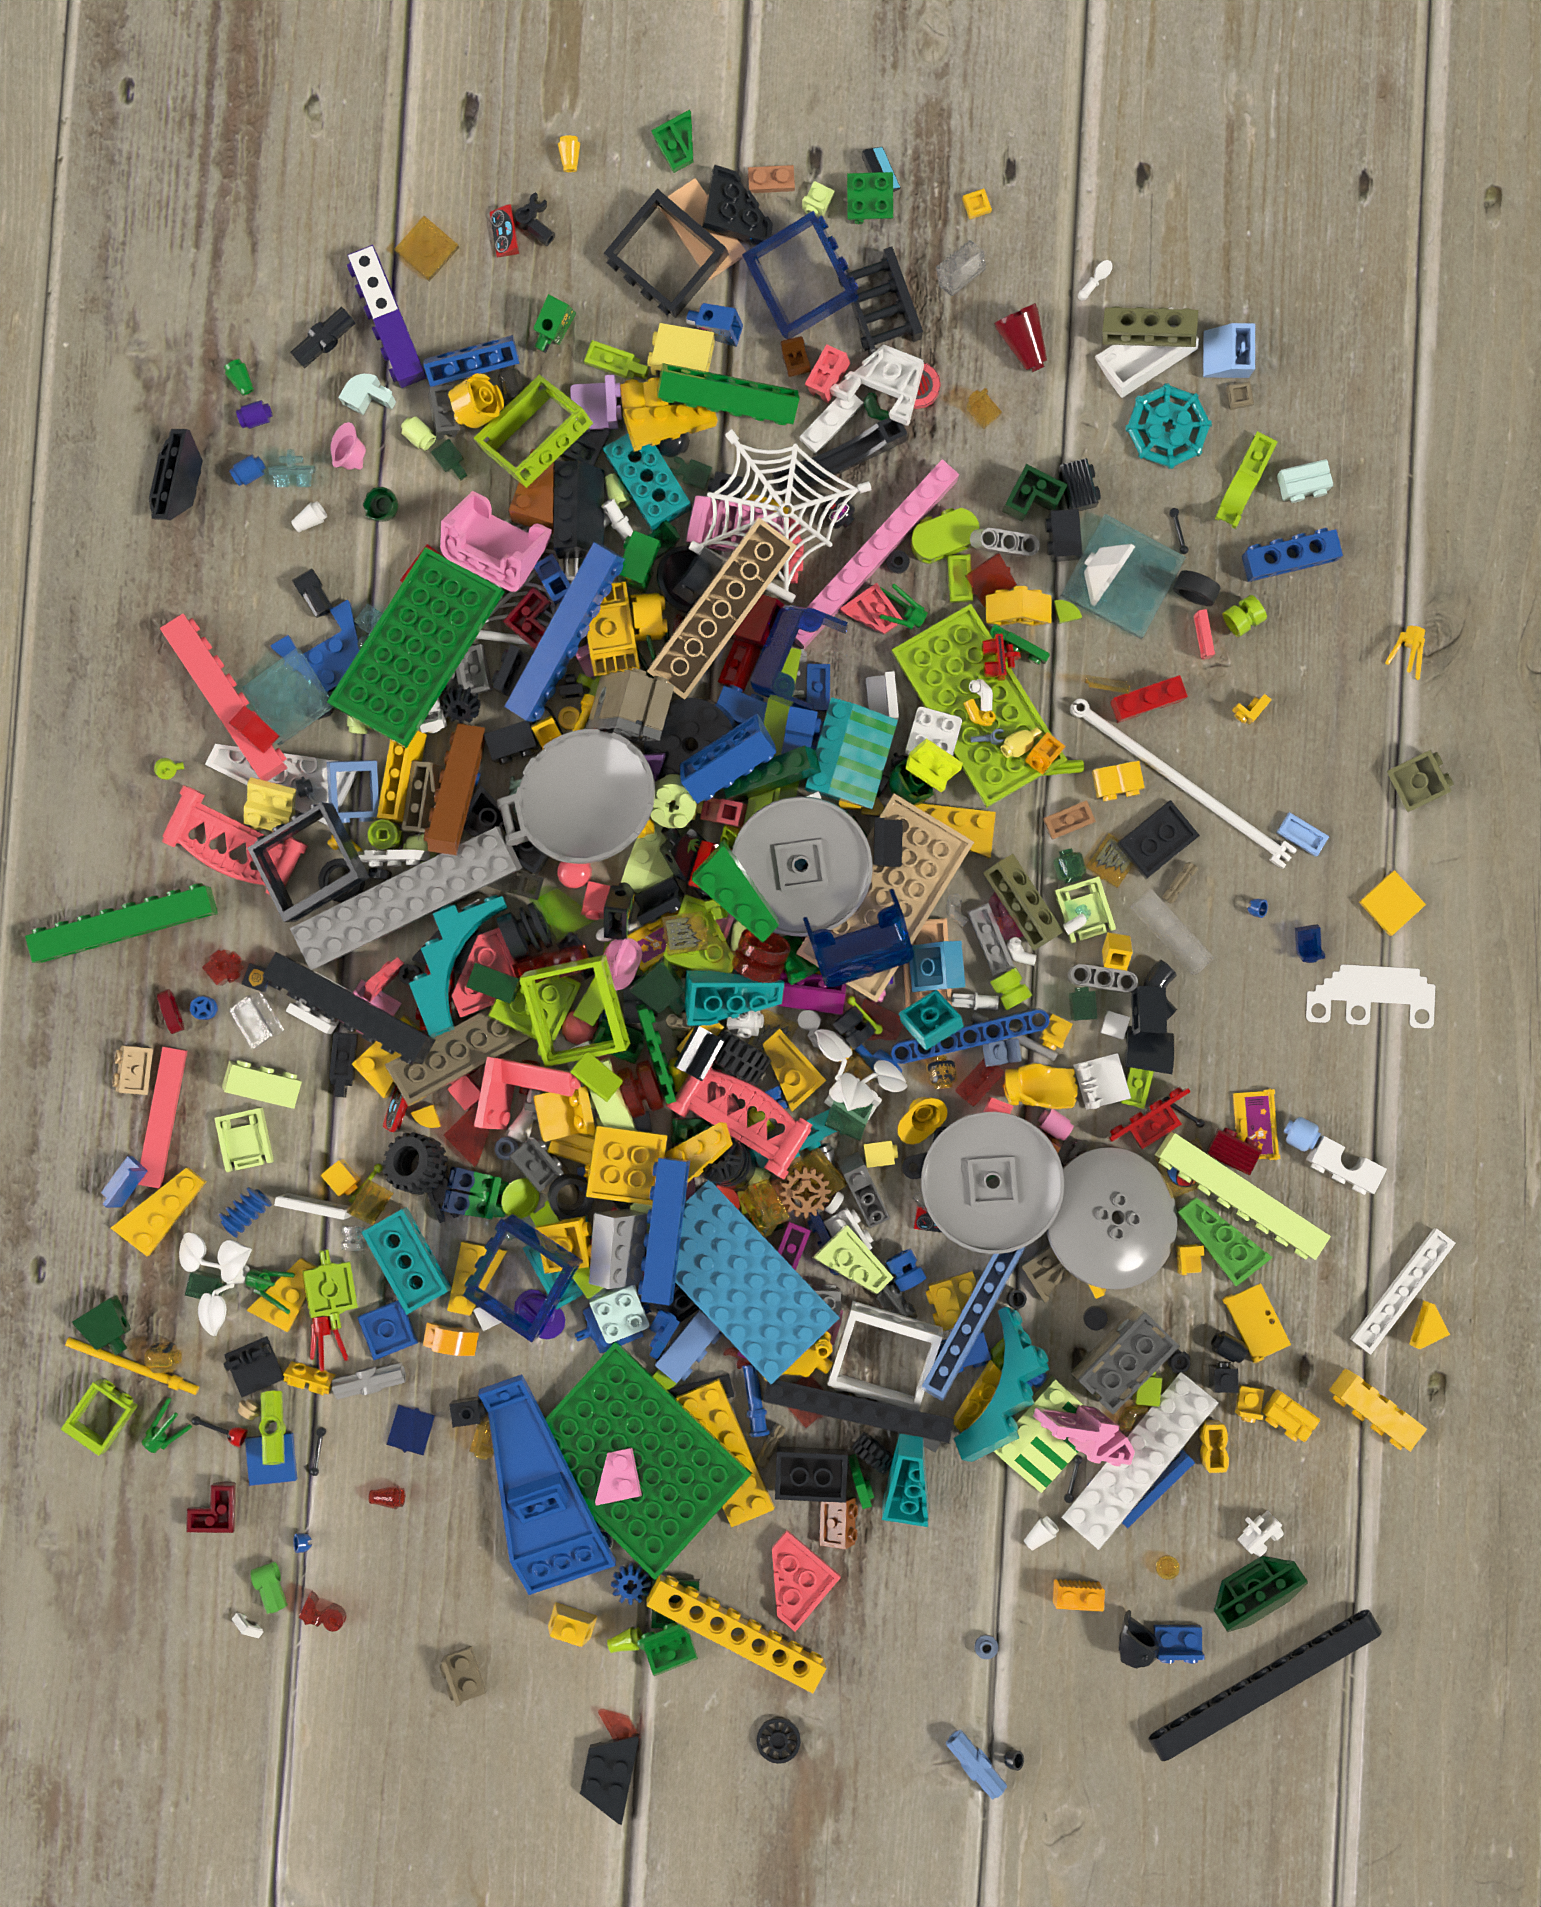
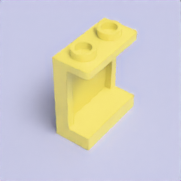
[647,323,715,375]

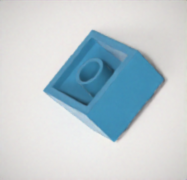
[908,941,965,992]

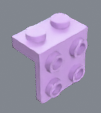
[570,375,622,430]

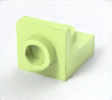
[802,181,835,218]

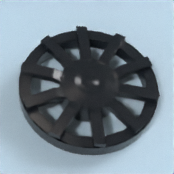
[757,1717,801,1764]

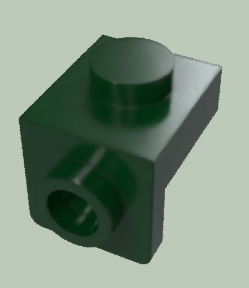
[648,520,680,560]

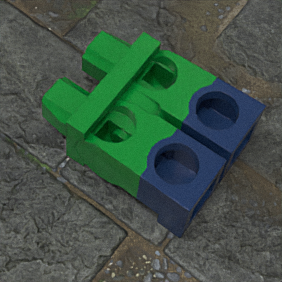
[442,1166,510,1220]

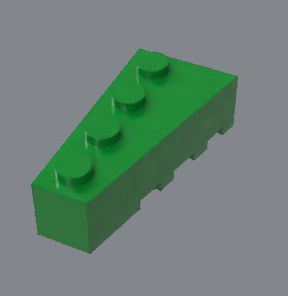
[692,840,779,942]

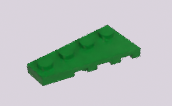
[635,1004,676,1104]

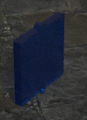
[386,1405,436,1455]

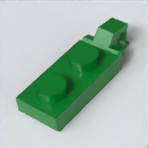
[989,624,1050,665]

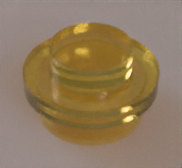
[1156,1555,1180,1580]

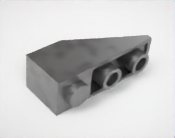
[837,1152,890,1229]

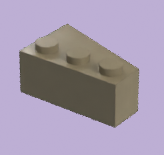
[402,761,446,834]

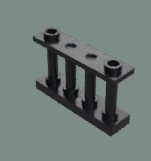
[837,246,923,356]

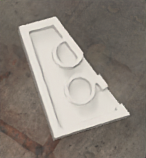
[344,850,430,867]

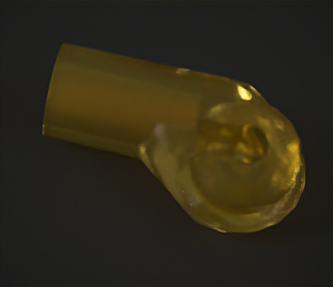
[1118,1404,1148,1432]

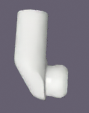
[969,679,993,711]

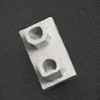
[1237,1510,1284,1557]

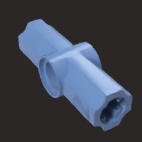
[946,1729,1008,1800]

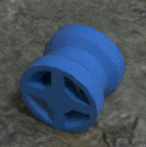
[190,996,218,1020]

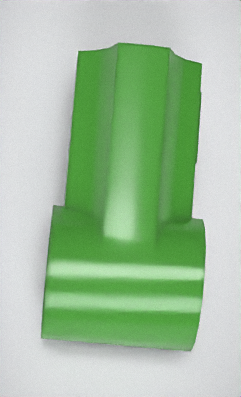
[250,1562,288,1614]

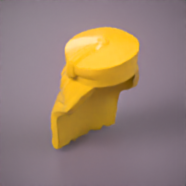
[1003,1063,1078,1109]

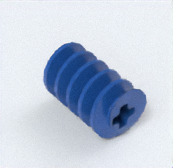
[219,1187,272,1238]

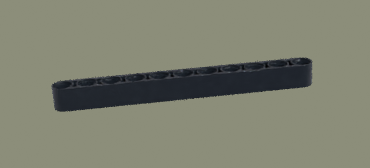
[1148,1609,1382,1761]

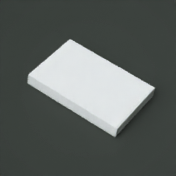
[274,1193,354,1220]

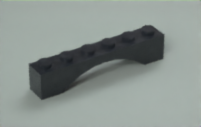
[772,417,908,501]

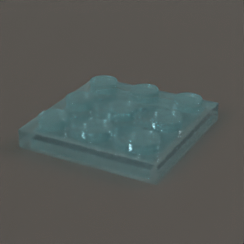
[242,648,333,745]

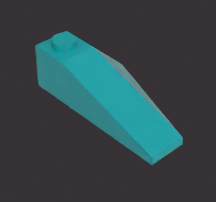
[684,971,784,1026]

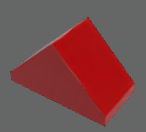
[229,706,280,753]

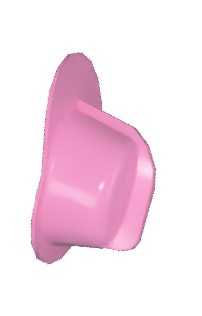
[331,422,366,470]
[604,938,642,991]

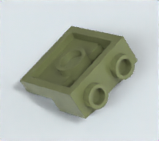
[1387,749,1454,812]

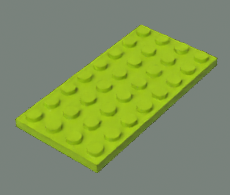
[891,604,1067,808]

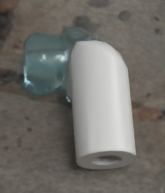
[1063,904,1091,935]

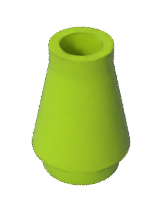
[607,1627,643,1653]

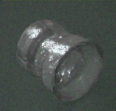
[341,1225,365,1251]

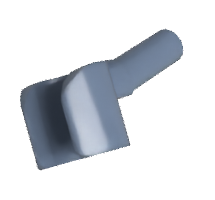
[971,728,1005,745]

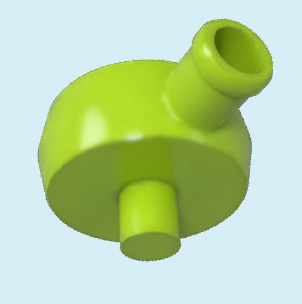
[154,758,184,780]

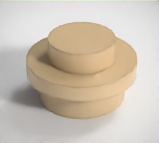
[237,1399,261,1420]

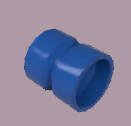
[885,1248,927,1292]

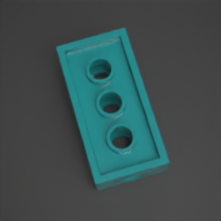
[603,433,692,532]
[361,1207,452,1315]

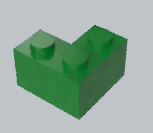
[617,530,661,593]

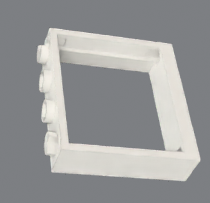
[828,1301,943,1411]

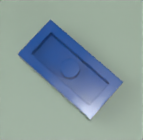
[807,664,830,711]

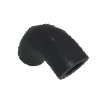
[1143,959,1177,1020]

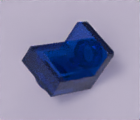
[1295,924,1325,963]

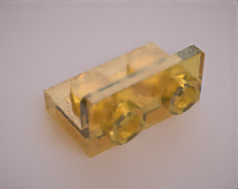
[740,1179,790,1237]

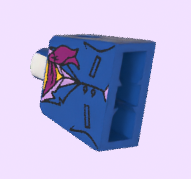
[686,303,743,347]

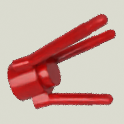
[310,1316,348,1372]

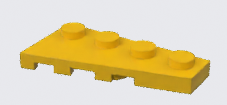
[623,404,718,452]
[664,1122,733,1186]

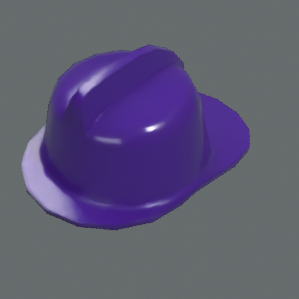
[514,1289,566,1339]

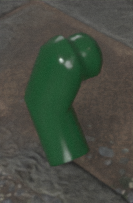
[864,393,890,421]

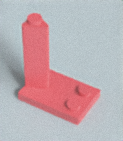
[474,1057,582,1130]

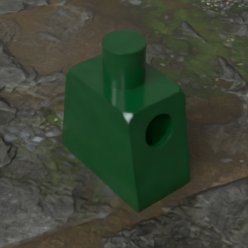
[72,1295,131,1356]

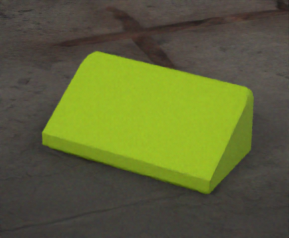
[571,1052,623,1102]

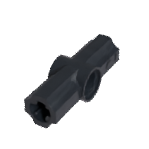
[290,306,356,369]

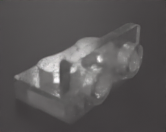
[229,992,284,1049]

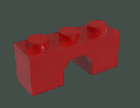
[1110,675,1188,724]

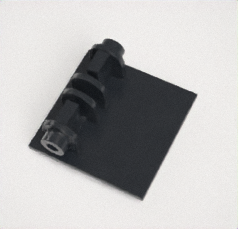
[224,1336,284,1398]

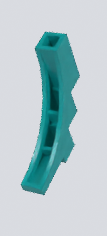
[409,895,508,1038]
[953,1307,1050,1462]

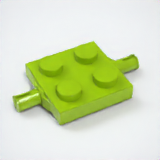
[302,1249,358,1330]

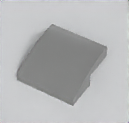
[442,644,493,694]

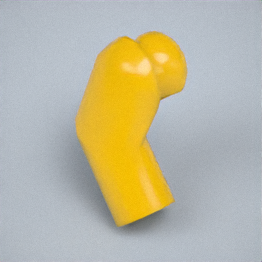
[963,699,996,726]

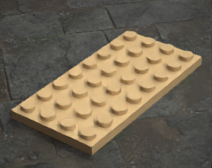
[796,794,974,1002]

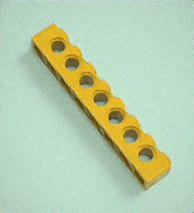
[646,1575,827,1693]

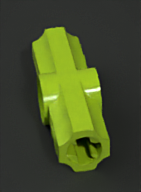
[259,1391,286,1465]

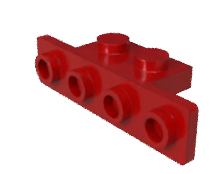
[1107,1087,1191,1149]

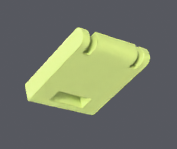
[1054,877,1116,944]
[215,1108,274,1172]

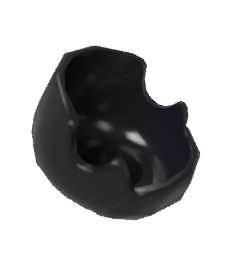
[655,432,690,458]

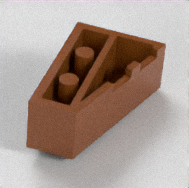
[509,449,555,534]

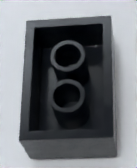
[775,1446,848,1503]

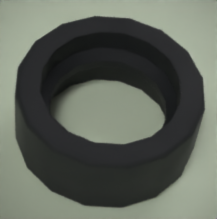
[1173,570,1221,606]
[318,858,365,903]
[548,1173,594,1220]

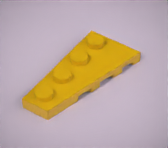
[916,804,996,859]
[111,1167,207,1256]

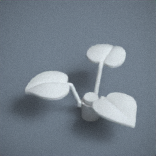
[814,1029,907,1111]
[179,1233,252,1336]

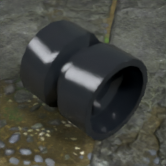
[832,1005,876,1050]

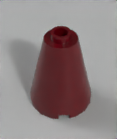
[994,303,1047,373]

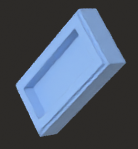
[1276,812,1329,857]

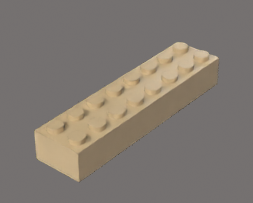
[646,518,797,699]

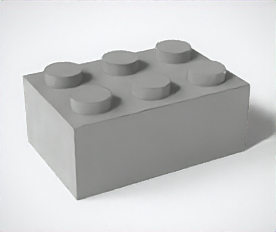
[589,1209,647,1289]

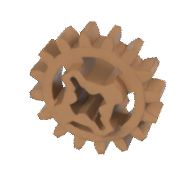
[779,1165,831,1218]

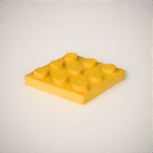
[586,1125,667,1205]

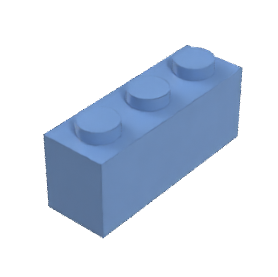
[655,1309,722,1383]

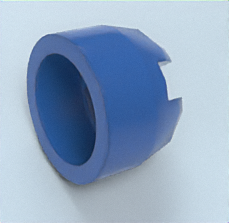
[1248,899,1268,918]
[293,1533,312,1553]

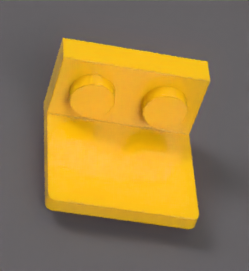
[533,1085,596,1142]

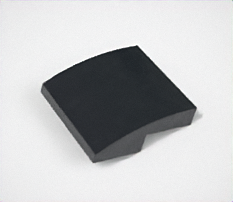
[1125,1026,1174,1075]

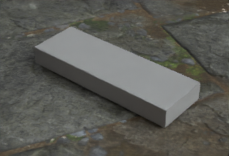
[967,903,1015,976]

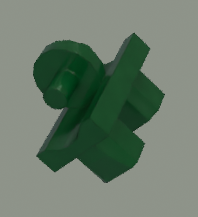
[671,1117,713,1143]

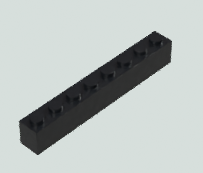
[263,952,436,1065]
[763,1380,954,1444]

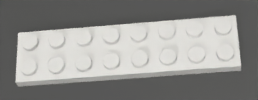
[1062,1372,1219,1550]

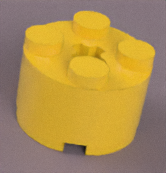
[448,373,504,428]
[629,593,667,642]

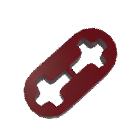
[157,989,185,1034]

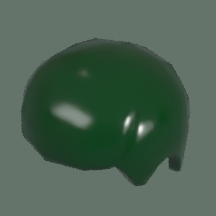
[363,487,398,522]

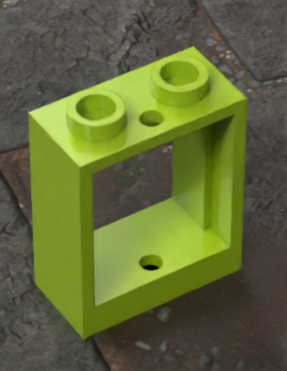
[61,1379,138,1456]

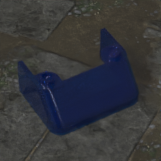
[751,605,848,711]
[803,888,914,987]

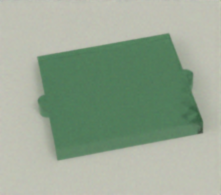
[824,1100,873,1141]

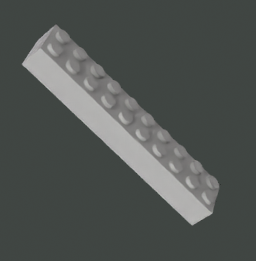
[290,826,522,970]

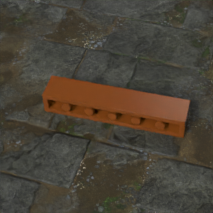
[424,723,486,856]

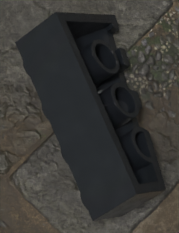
[463,785,549,876]

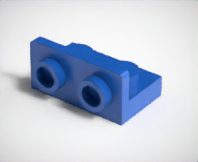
[649,1310,680,1360]
[1153,1625,1205,1664]

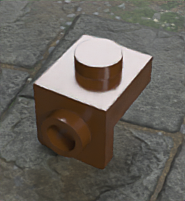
[780,336,811,377]

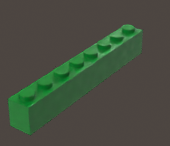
[25,883,218,964]

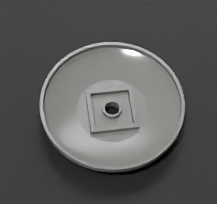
[732,796,873,936]
[921,1111,1064,1254]
[1047,1147,1177,1290]

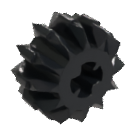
[441,684,481,724]

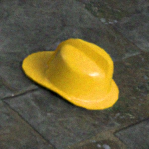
[898,1097,948,1144]

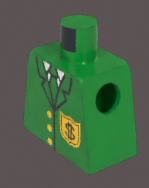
[533,294,576,353]

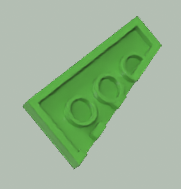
[1177,1197,1273,1286]

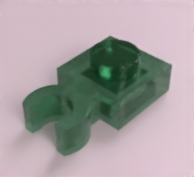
[670,456,713,491]

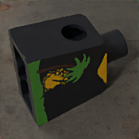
[604,882,634,940]

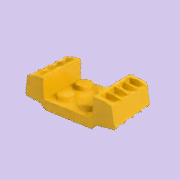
[587,581,640,676]

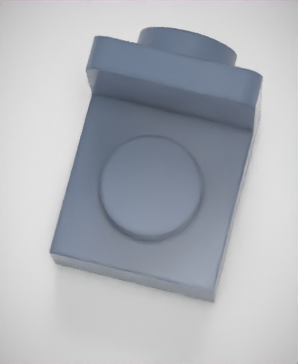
[983,1039,1022,1067]

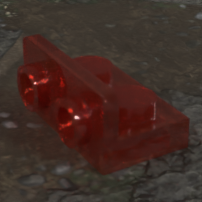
[955,1058,1005,1107]

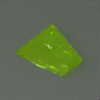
[536,888,597,940]

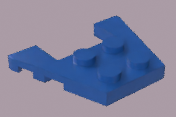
[270,599,361,695]

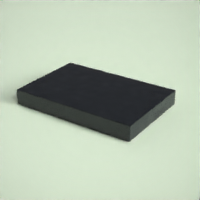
[1117,800,1200,879]

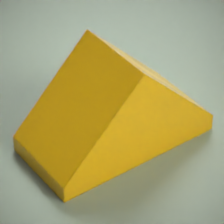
[1409,1300,1450,1349]

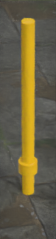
[65,1337,199,1395]

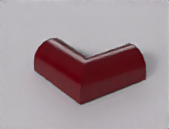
[503,587,552,650]
[186,1481,236,1533]

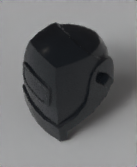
[1118,1610,1159,1669]

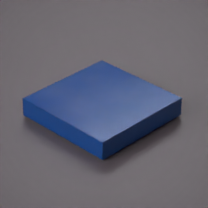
[357,1300,418,1360]
[245,1433,298,1486]

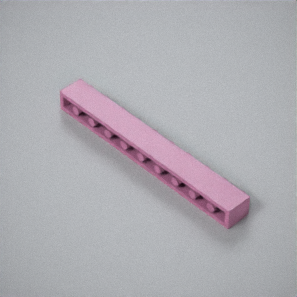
[786,459,959,649]

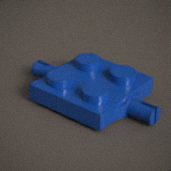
[574,1303,652,1354]

